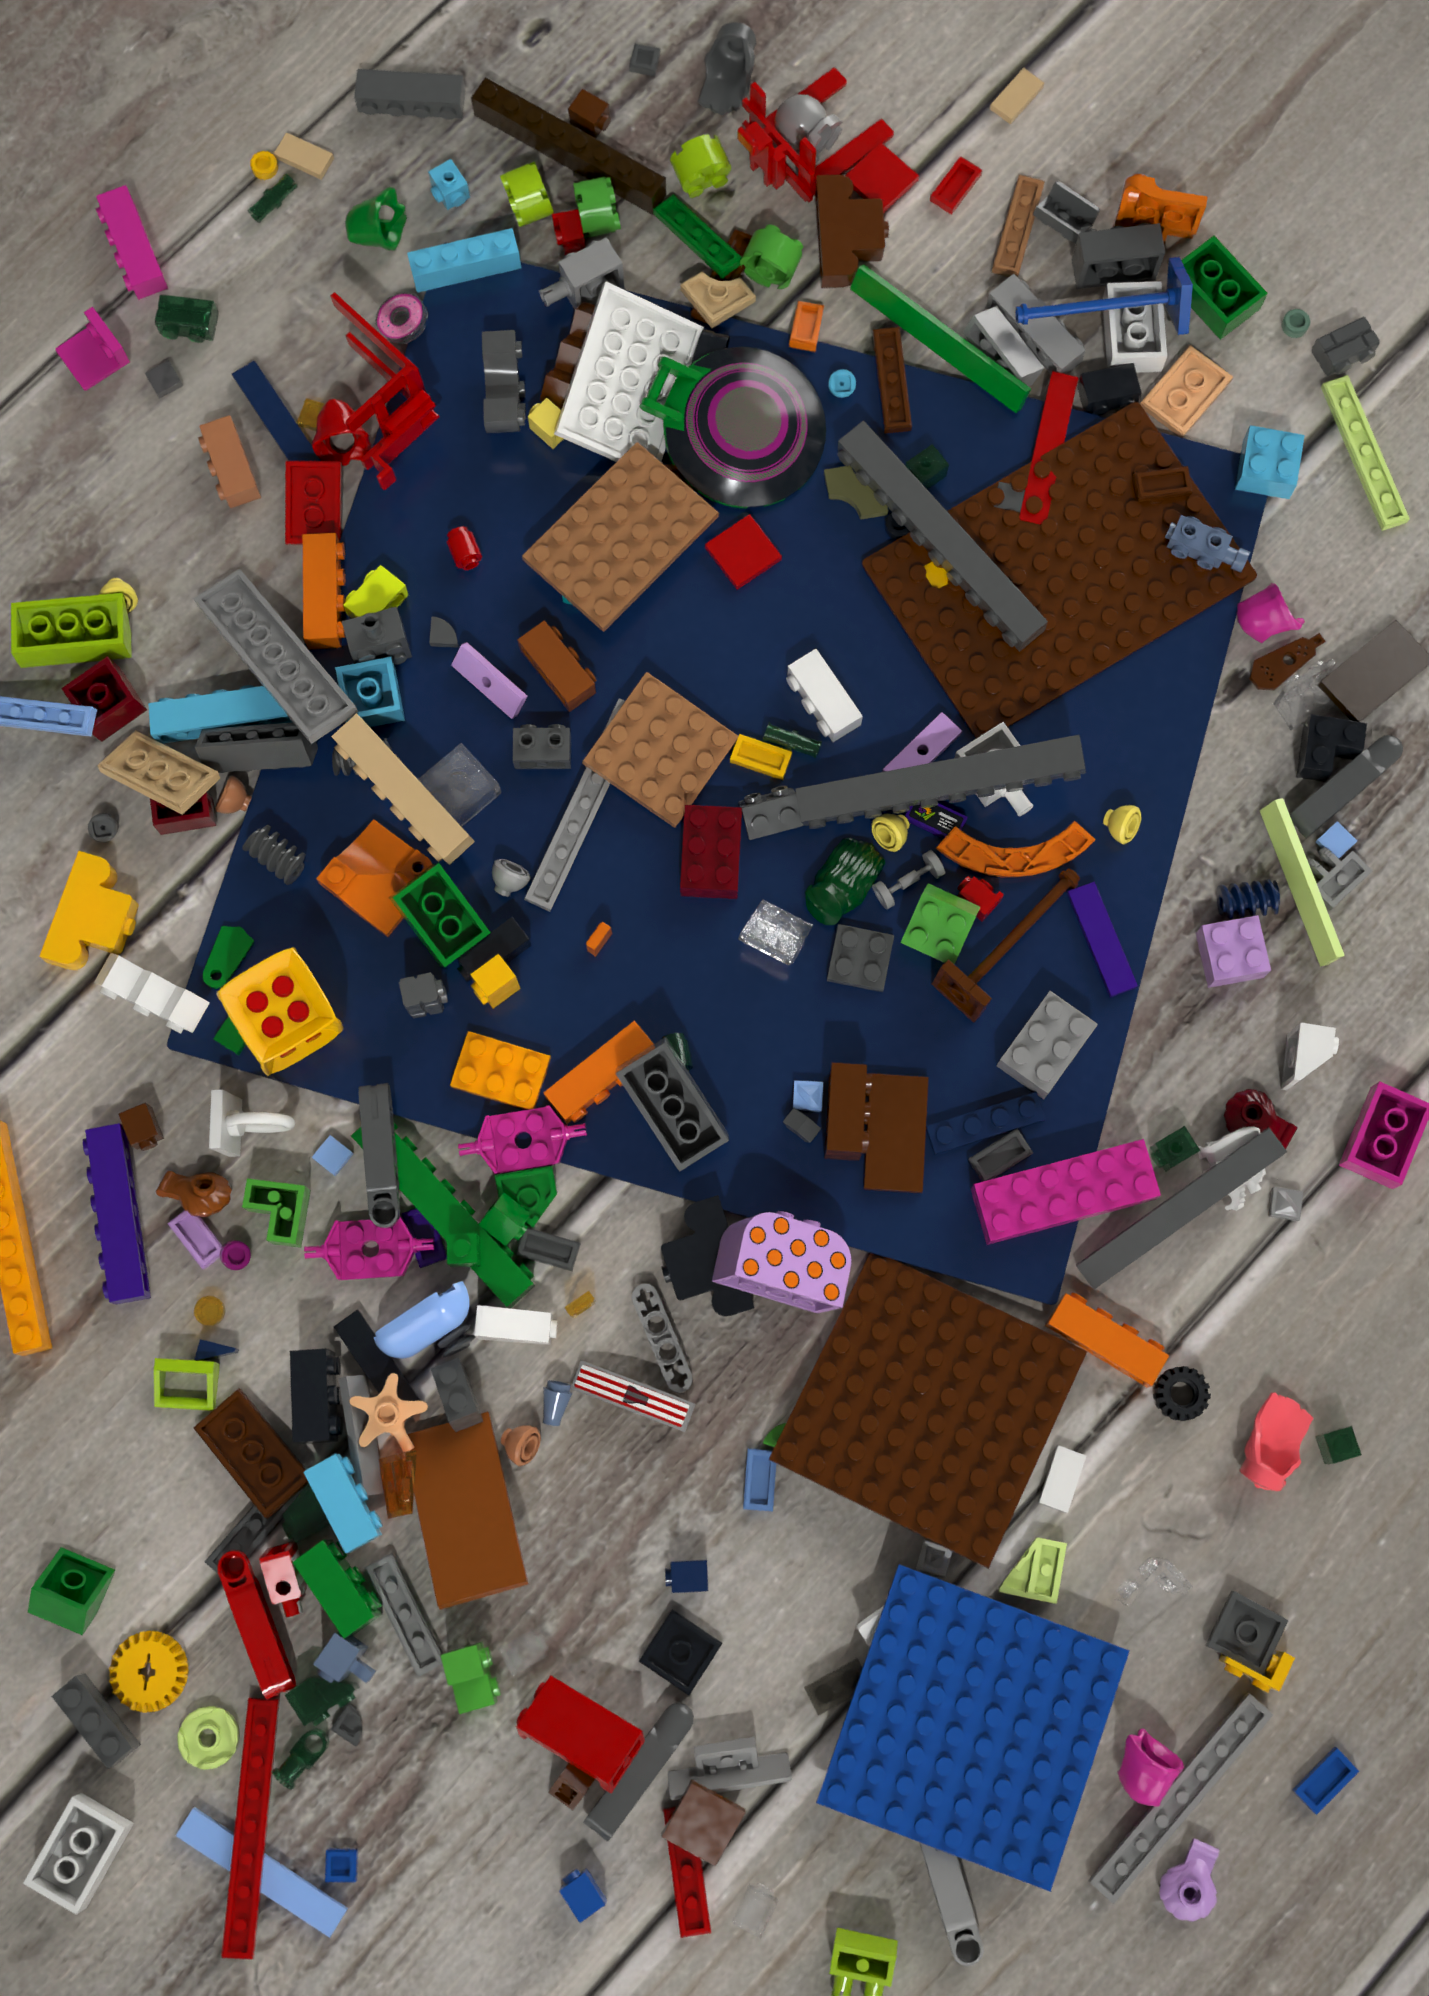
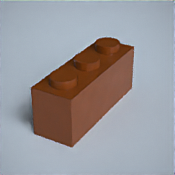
[517,620,597,712]

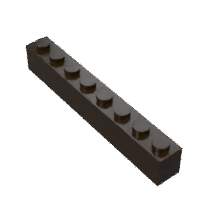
[471,77,667,215]

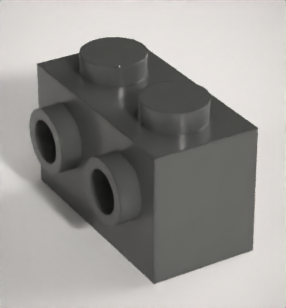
[513,724,571,769]

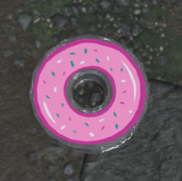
[375,292,428,345]

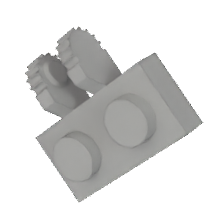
[1308,847,1373,910]

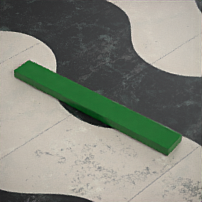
[850,264,1031,413]

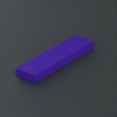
[1067,882,1138,998]

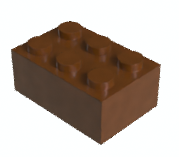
[824,1062,872,1161]

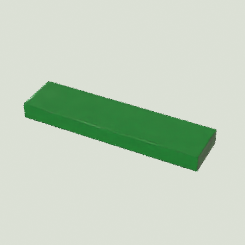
[653,194,742,279]

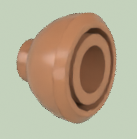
[215,776,252,814]
[501,1425,541,1466]

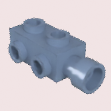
[1165,515,1250,573]

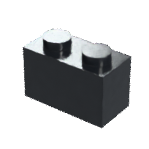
[1077,363,1142,415]

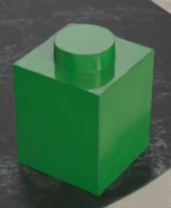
[478,1192,531,1246]
[447,1233,481,1267]

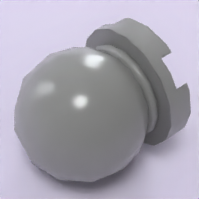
[774,94,843,163]

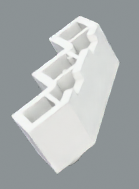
[94,953,210,1034]

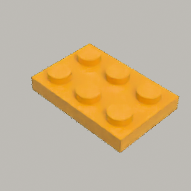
[450,1031,551,1110]

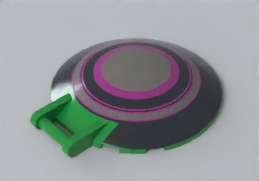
[639,347,826,508]

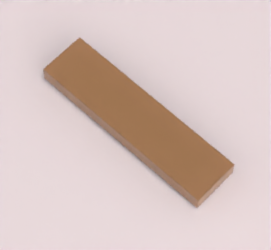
[992,175,1045,278]

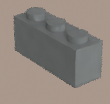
[51,1673,141,1769]

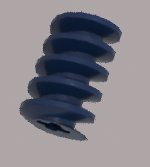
[1216,879,1280,920]

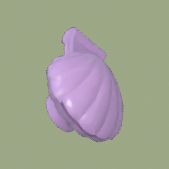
[1159,1838,1219,1922]

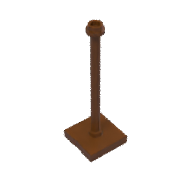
[931,868,1080,1023]

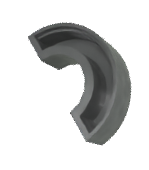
[482,330,526,433]

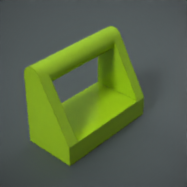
[154,1358,220,1411]

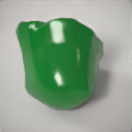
[345,187,407,251]

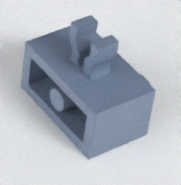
[313,1631,376,1683]

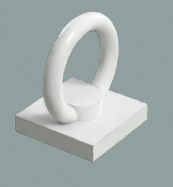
[209,1090,295,1157]

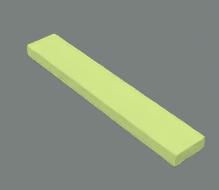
[1321,375,1410,531]
[1260,798,1345,967]

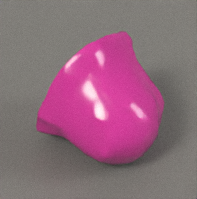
[1237,583,1305,643]
[1117,1728,1184,1807]

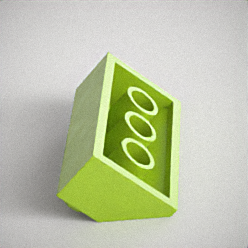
[11,593,132,668]

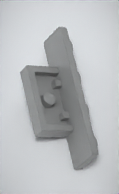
[667,1737,792,1800]

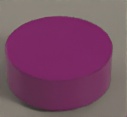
[220,1240,251,1270]

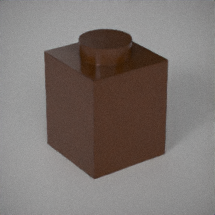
[568,88,611,138]
[118,1102,164,1151]

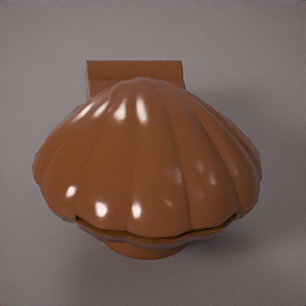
[156,1171,232,1217]

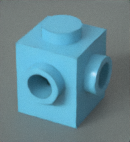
[428,159,470,210]

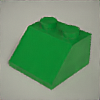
[28,1547,115,1636]

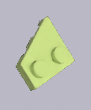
[998,1537,1067,1604]

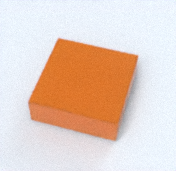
[586,922,612,956]

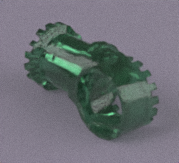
[272,1728,329,1790]

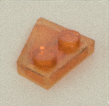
[379,1450,417,1519]

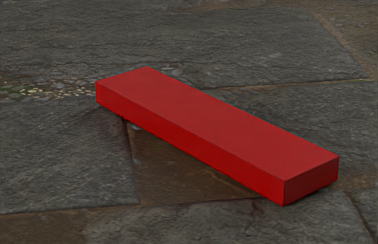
[663,1806,711,1938]

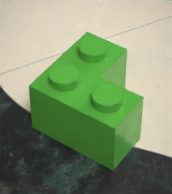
[242,1178,311,1248]
[441,1642,501,1714]

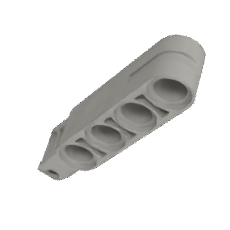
[919,1842,983,1966]

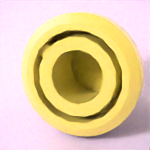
[99,578,138,613]
[1103,805,1141,844]
[872,814,910,852]

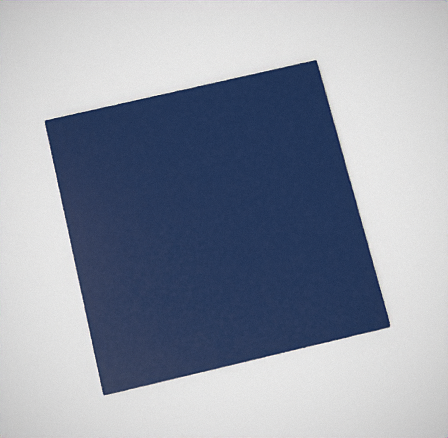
[167,243,1268,1305]

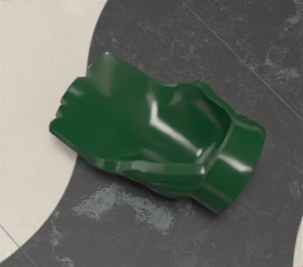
[805,838,885,925]

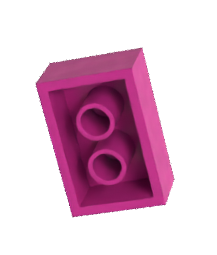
[1339,1081,1429,1189]

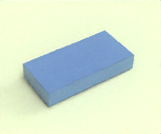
[743,1449,776,1512]

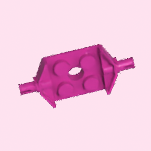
[458,1105,587,1174]
[304,1217,435,1280]

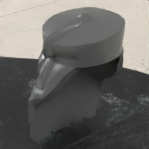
[698,22,756,115]

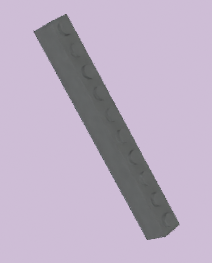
[837,420,1048,652]
[796,735,1087,829]

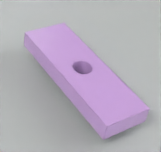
[451,642,528,719]
[883,712,962,772]

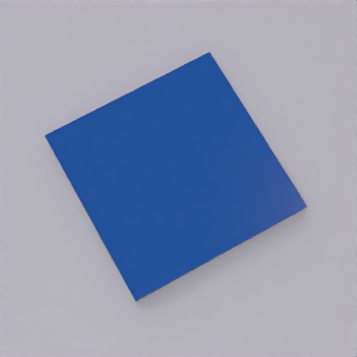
[816,1564,1129,1892]

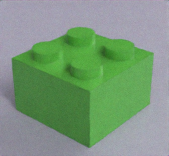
[901,883,980,964]

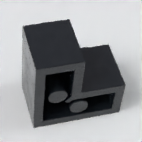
[1296,714,1367,782]

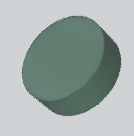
[1281,309,1310,338]

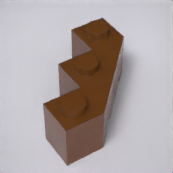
[540,302,595,409]

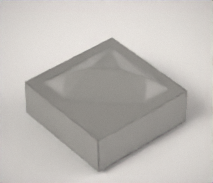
[1269,1187,1303,1221]

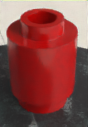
[447,526,482,570]

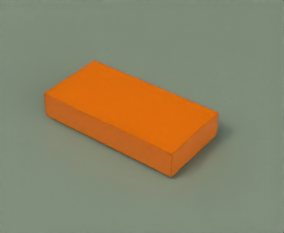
[789,301,824,352]

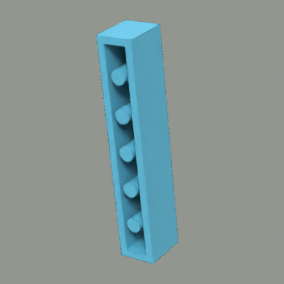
[148,685,293,744]

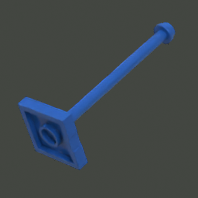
[1015,257,1193,335]

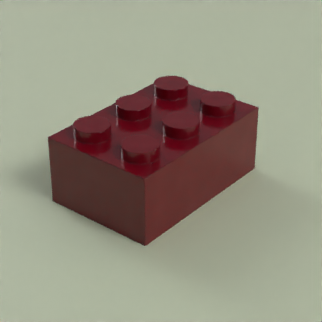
[680,805,742,899]

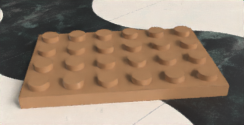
[522,442,718,632]

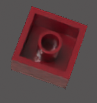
[61,656,147,742]

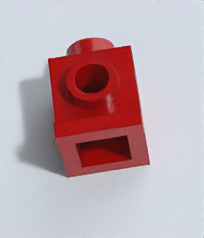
[552,209,585,255]
[957,876,1004,922]

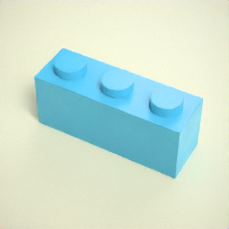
[304,1454,383,1553]

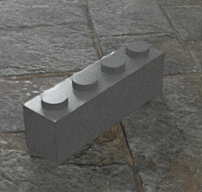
[354,69,466,120]
[195,723,318,773]

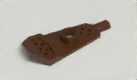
[1249,633,1326,691]

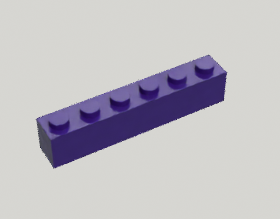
[82,1123,151,1305]

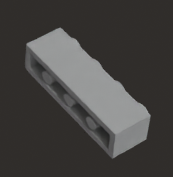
[986,274,1085,374]

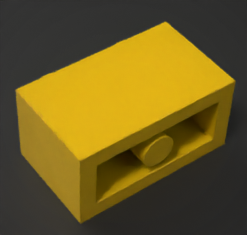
[470,954,521,1009]

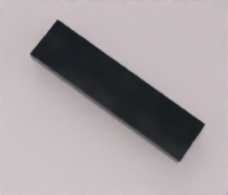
[333,1309,421,1419]

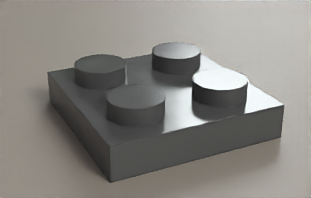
[827,924,894,992]
[1205,1591,1289,1675]

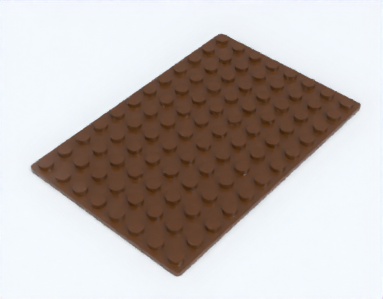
[862,402,1257,739]

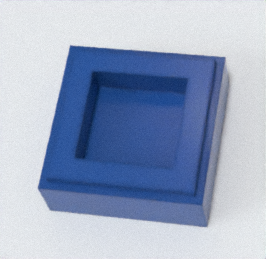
[325,1848,358,1882]

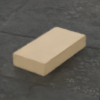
[990,68,1044,125]
[274,132,334,180]

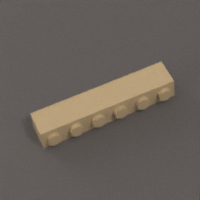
[331,713,475,865]

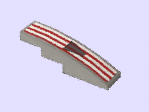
[571,1361,696,1432]

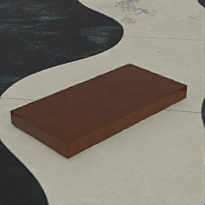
[864,1073,929,1194]
[193,1388,309,1519]

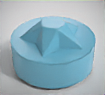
[828,369,856,398]

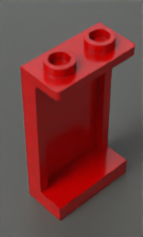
[516,1675,645,1794]

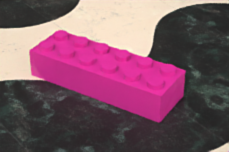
[971,1139,1161,1245]

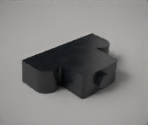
[661,1195,755,1317]

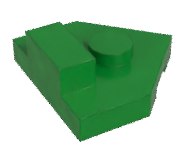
[495,1165,557,1227]

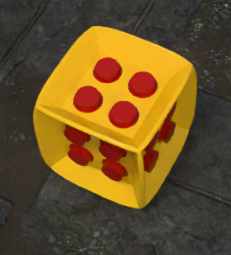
[216,947,343,1075]

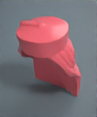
[1239,1392,1314,1491]

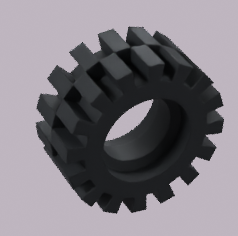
[1153,1366,1211,1421]

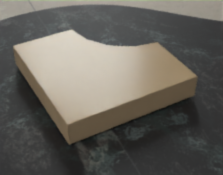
[680,271,756,328]

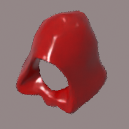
[312,399,371,466]

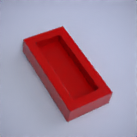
[930,156,982,215]

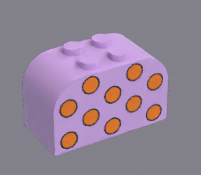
[712,1211,851,1314]

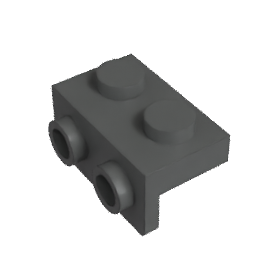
[1033,181,1100,244]
[738,786,804,840]

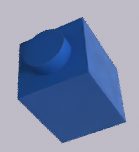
[559,1868,607,1923]

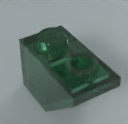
[284,1675,360,1727]

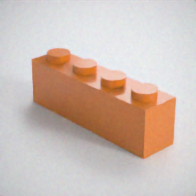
[302,533,346,649]
[544,1020,654,1124]
[1045,1292,1170,1388]

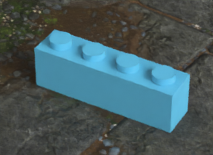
[407,228,521,293]

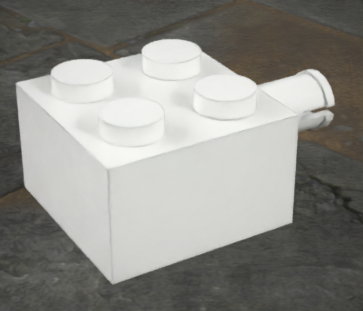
[954,722,1034,816]

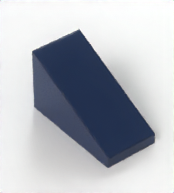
[194,1339,239,1361]

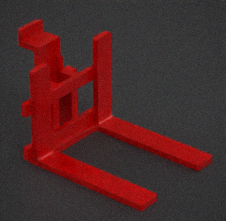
[737,68,894,203]
[330,292,440,490]

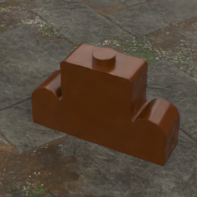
[815,175,889,288]

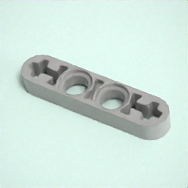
[632,1284,693,1393]

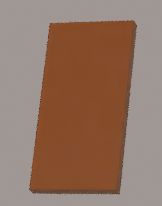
[406,1412,529,1610]

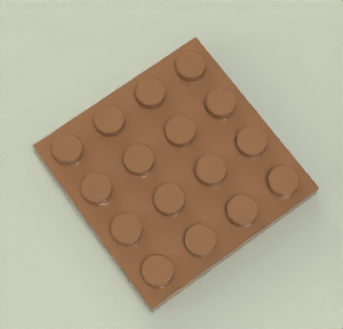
[582,672,738,828]

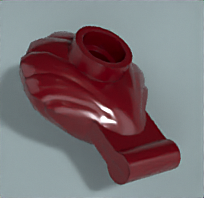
[1224,1089,1298,1149]

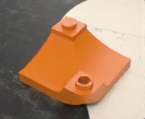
[1113,174,1208,244]
[316,819,433,937]

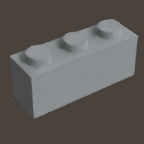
[963,306,1044,387]

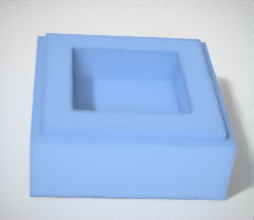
[1315,821,1357,859]
[311,1135,353,1176]

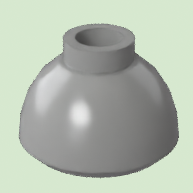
[492,859,531,897]

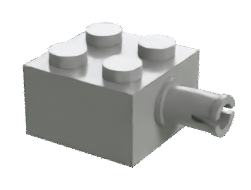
[539,237,625,309]

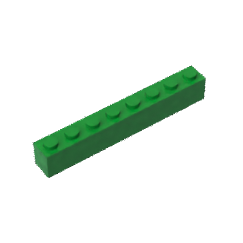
[351,1123,535,1309]

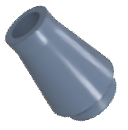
[543,1380,572,1426]

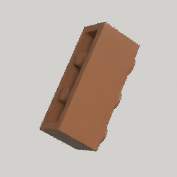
[198,415,261,509]

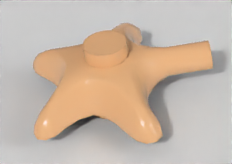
[349,1373,428,1454]

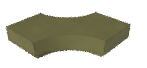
[824,465,888,520]

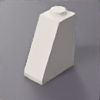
[475,1305,558,1345]

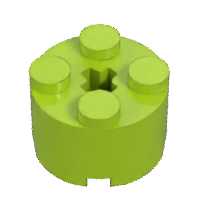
[670,134,732,198]
[500,162,554,227]

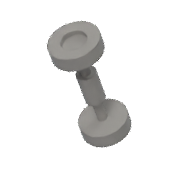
[872,850,945,909]

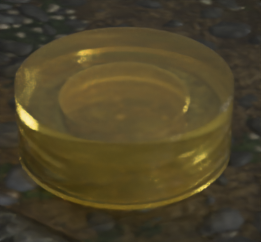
[194,1296,225,1326]

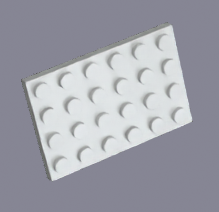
[554,282,704,462]

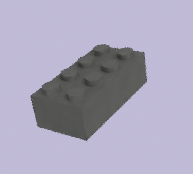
[615,1037,729,1172]

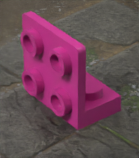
[55,307,130,391]

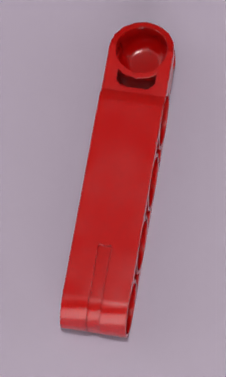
[217,1550,297,1699]

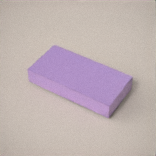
[167,1210,223,1270]

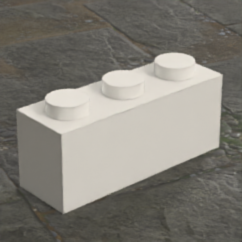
[786,649,863,742]

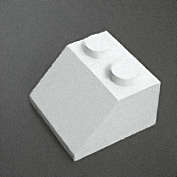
[1281,1023,1339,1090]

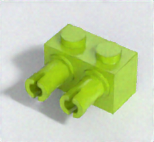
[829,1928,898,1996]

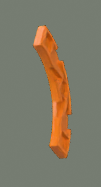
[936,821,1096,877]

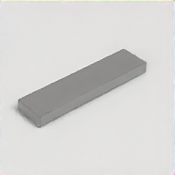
[339,1375,385,1496]
[364,1553,443,1677]

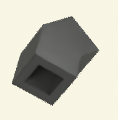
[783,1108,821,1143]

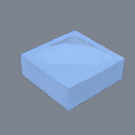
[793,1080,823,1112]

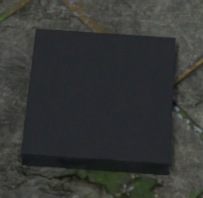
[639,1609,723,1696]

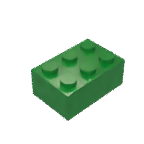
[1181,235,1268,340]
[388,863,491,968]
[292,1539,383,1639]

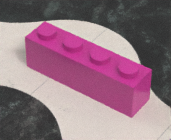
[95,185,168,300]

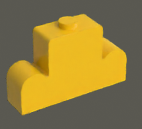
[39,851,139,970]

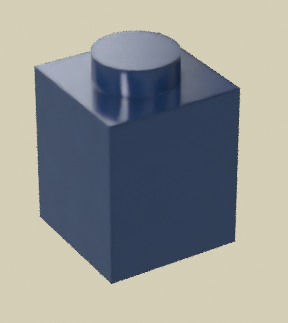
[665,1560,708,1593]

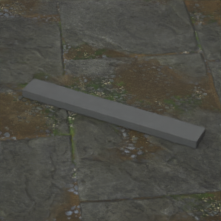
[1076,1127,1287,1290]

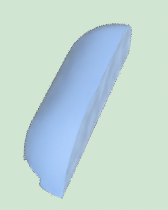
[373,1281,469,1359]

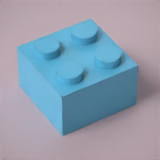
[1235,425,1305,499]
[335,657,405,727]

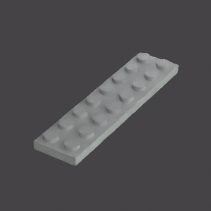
[193,569,359,744]

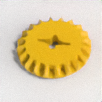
[108,1631,189,1713]

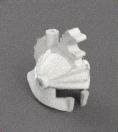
[1197,1127,1266,1211]

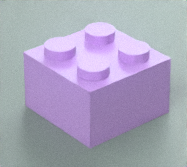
[1196,915,1271,988]

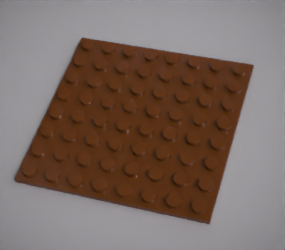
[769,1253,1087,1569]

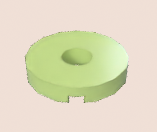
[177,1706,240,1770]

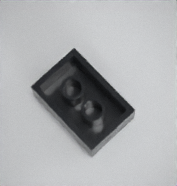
[290,1348,343,1444]

